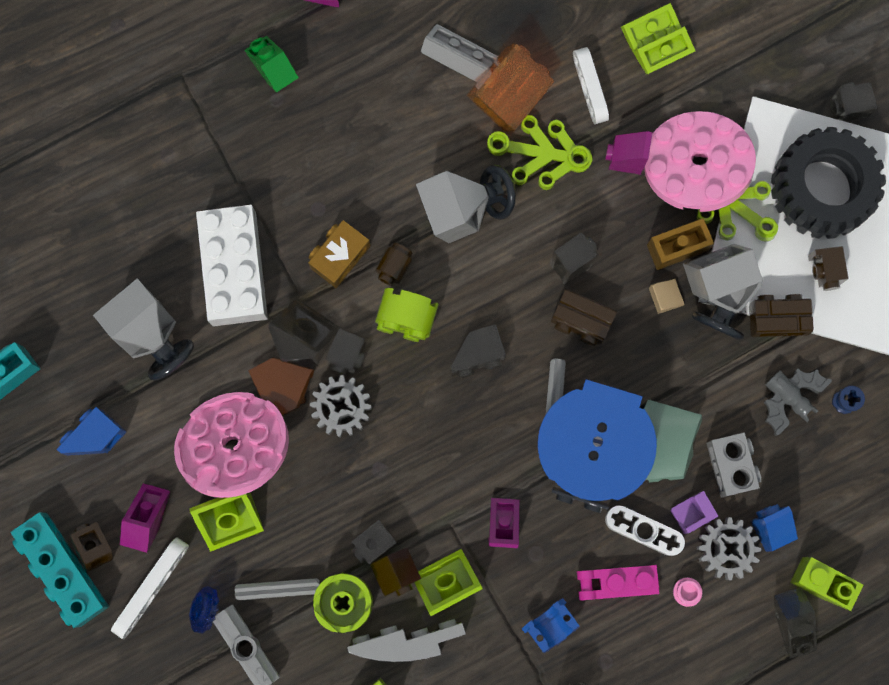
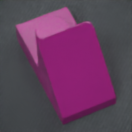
[488,498,519,548]

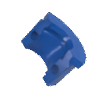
[522,598,580,653]

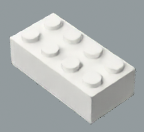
[196,205,268,326]

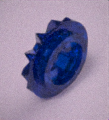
[189,586,219,634]

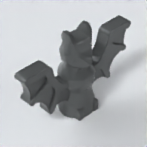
[764,369,832,436]

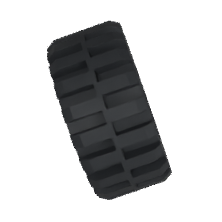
[771,127,886,239]

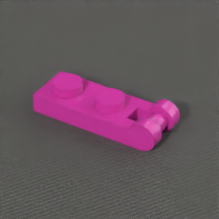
[577,565,659,600]

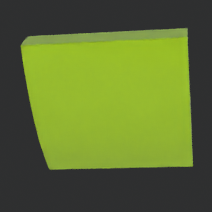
[621,3,695,74]

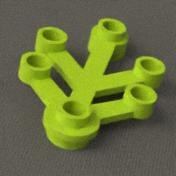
[487,115,592,190]
[697,181,778,242]

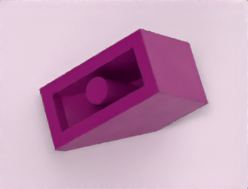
[605,131,652,175]
[120,483,170,553]

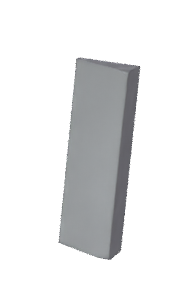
[421,24,506,88]

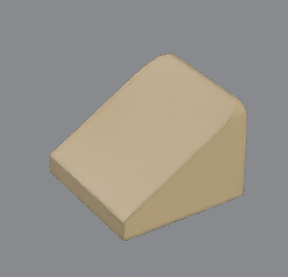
[649,279,685,314]

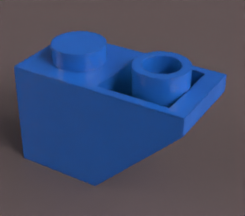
[56,407,127,456]
[751,504,798,552]

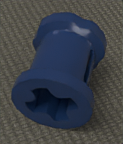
[832,386,865,414]

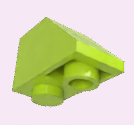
[790,557,863,611]

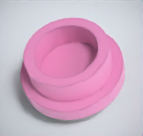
[673,578,702,607]

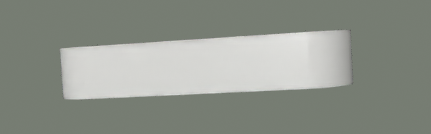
[573,47,609,124]
[605,506,685,556]

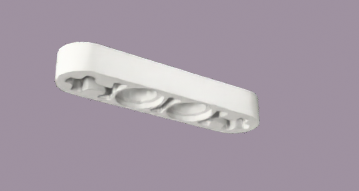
[111,537,189,639]

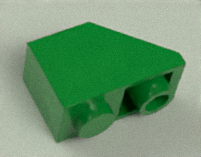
[244,36,299,92]

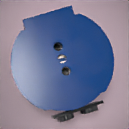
[538,380,657,513]

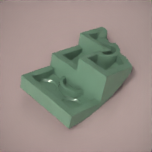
[644,400,702,483]

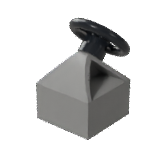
[416,165,516,243]
[683,244,763,340]
[93,279,194,381]

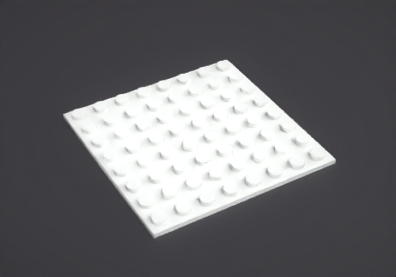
[698,97,889,355]

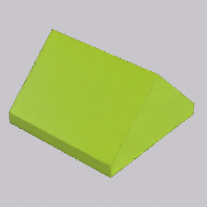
[189,492,264,552]
[414,549,483,616]

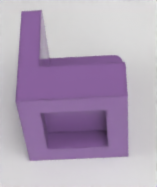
[671,491,718,534]

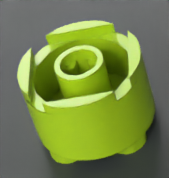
[375,288,439,342]
[313,574,373,633]

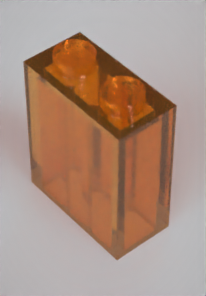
[467,44,555,132]

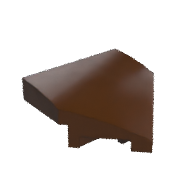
[248,358,314,417]

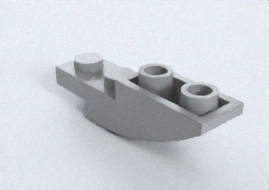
[347,619,465,662]

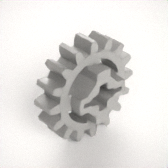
[310,375,372,437]
[697,517,761,580]

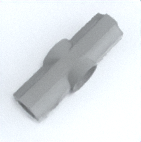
[211,605,281,685]

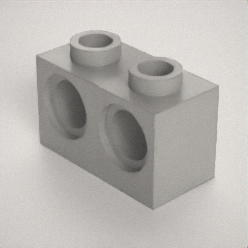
[706,433,761,498]

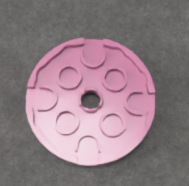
[644,111,756,212]
[174,392,289,498]

